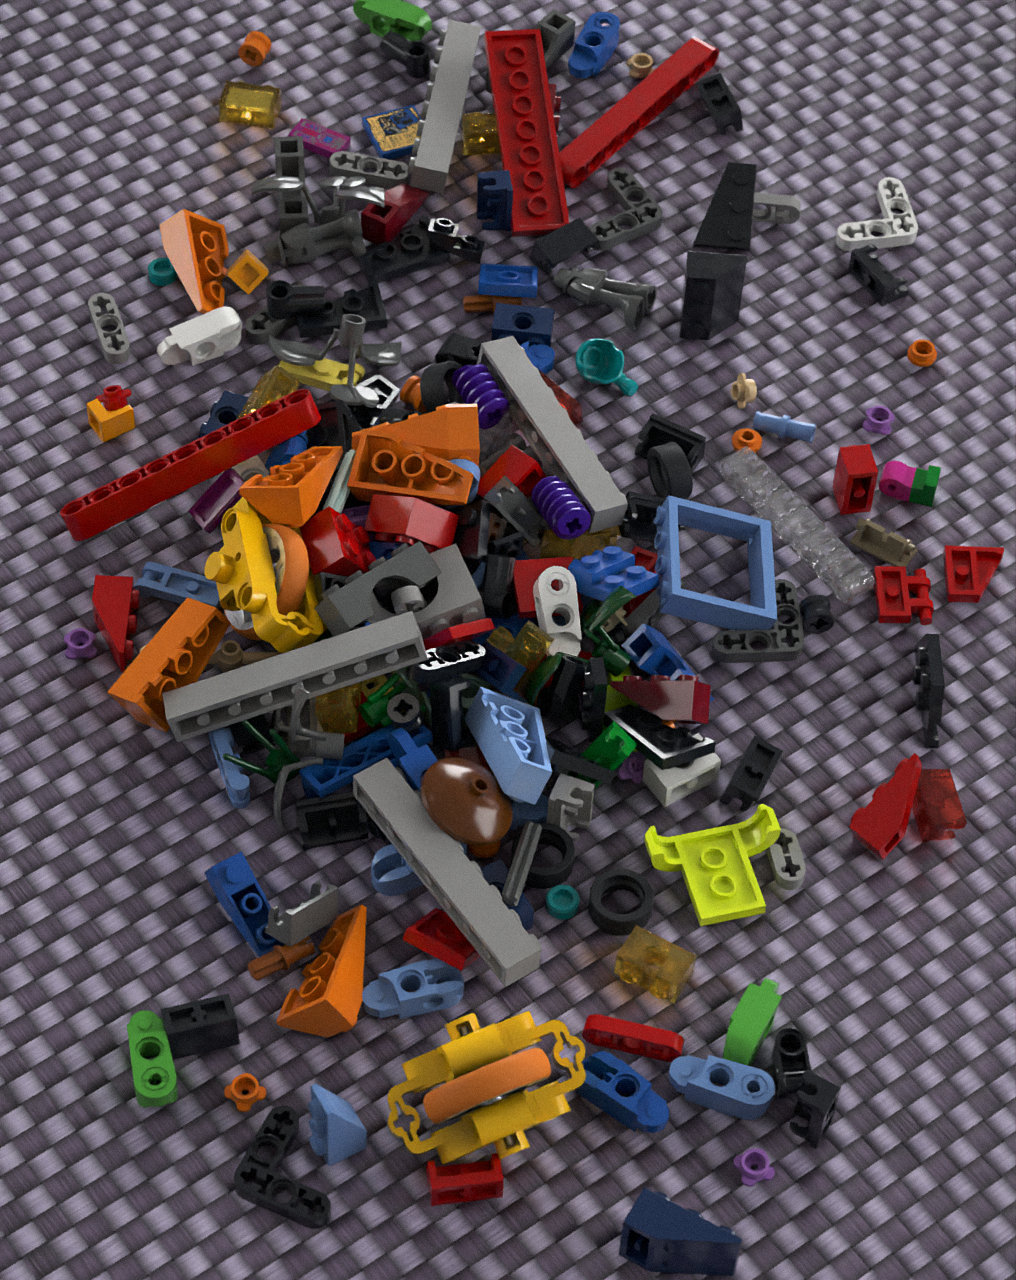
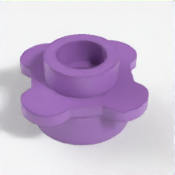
[862,405,895,435]
[64,628,97,660]
[614,751,645,783]
[733,1149,775,1187]

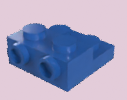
[568,546,659,602]

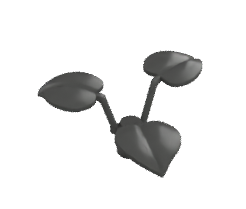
[251,176,385,239]
[269,314,402,408]
[271,686,344,831]

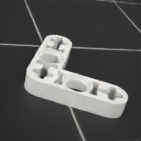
[836,177,918,251]

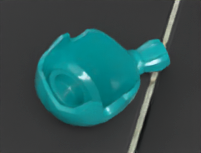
[575,338,638,396]

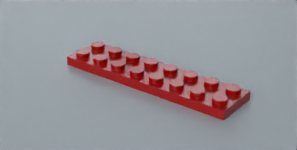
[484,29,570,237]

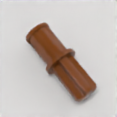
[463,295,522,314]
[247,936,315,981]

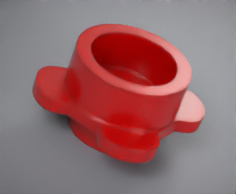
[96,385,132,411]

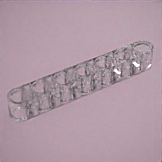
[718,446,875,604]

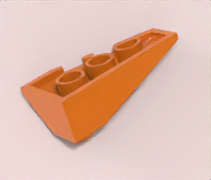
[159,208,229,314]
[351,404,480,467]
[347,429,474,505]
[239,446,343,528]
[276,904,367,1038]

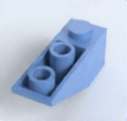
[308,1084,367,1166]

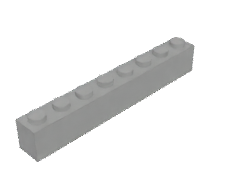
[407,19,481,194]
[477,336,628,533]
[162,611,428,742]
[353,758,542,987]

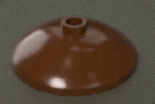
[420,757,513,846]

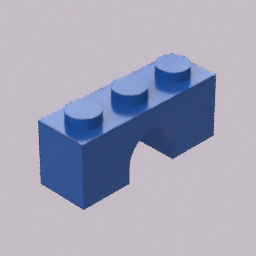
[621,623,714,703]

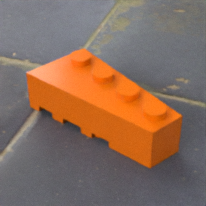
[107,597,231,733]

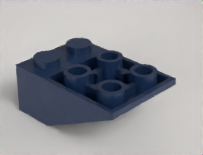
[619,1187,742,1276]

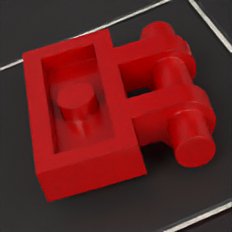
[873,566,934,625]

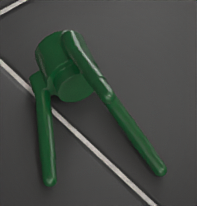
[223,720,300,784]

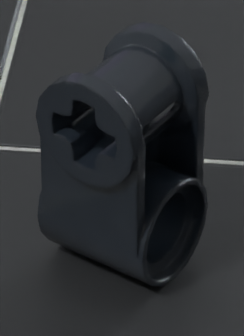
[435,333,485,366]
[771,1027,813,1098]

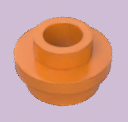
[907,339,937,367]
[732,428,762,457]

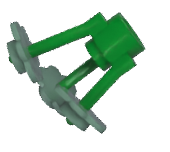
[359,667,432,728]

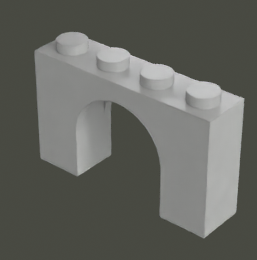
[366,544,486,640]

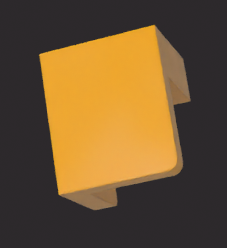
[227,249,269,295]
[86,399,135,443]

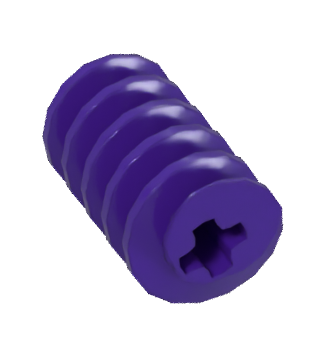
[452,364,510,430]
[531,476,591,539]

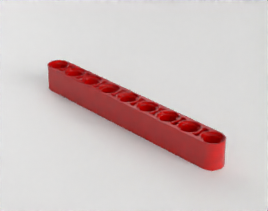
[559,37,719,188]
[60,389,321,541]

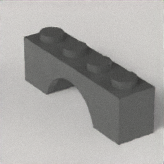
[486,9,576,94]
[274,136,309,235]
[314,541,442,636]

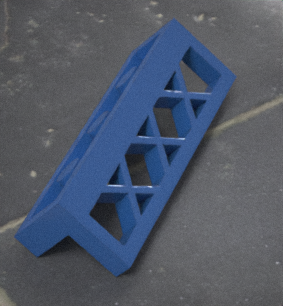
[299,724,433,799]

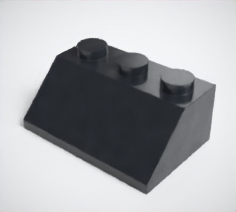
[680,251,747,340]

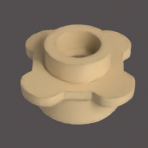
[626,53,655,79]
[731,373,757,409]

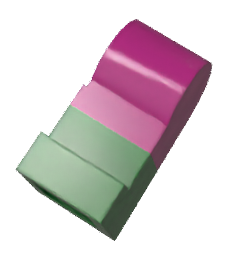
[879,461,941,507]

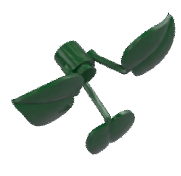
[525,586,636,706]

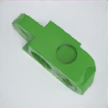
[353,0,432,42]
[722,978,782,1066]
[127,1010,178,1108]

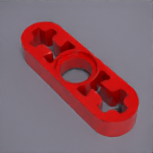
[582,1014,684,1062]

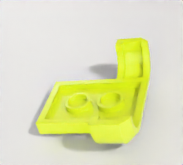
[644,804,781,926]

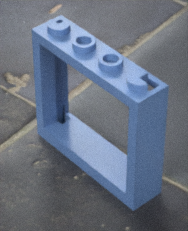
[653,495,777,630]

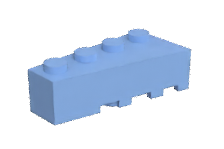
[464,687,552,805]

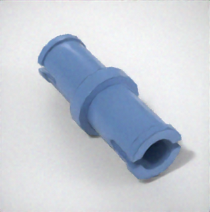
[753,411,816,443]

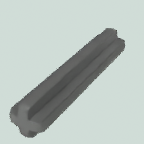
[501,821,542,907]

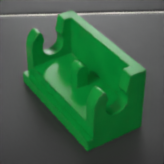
[568,721,638,790]

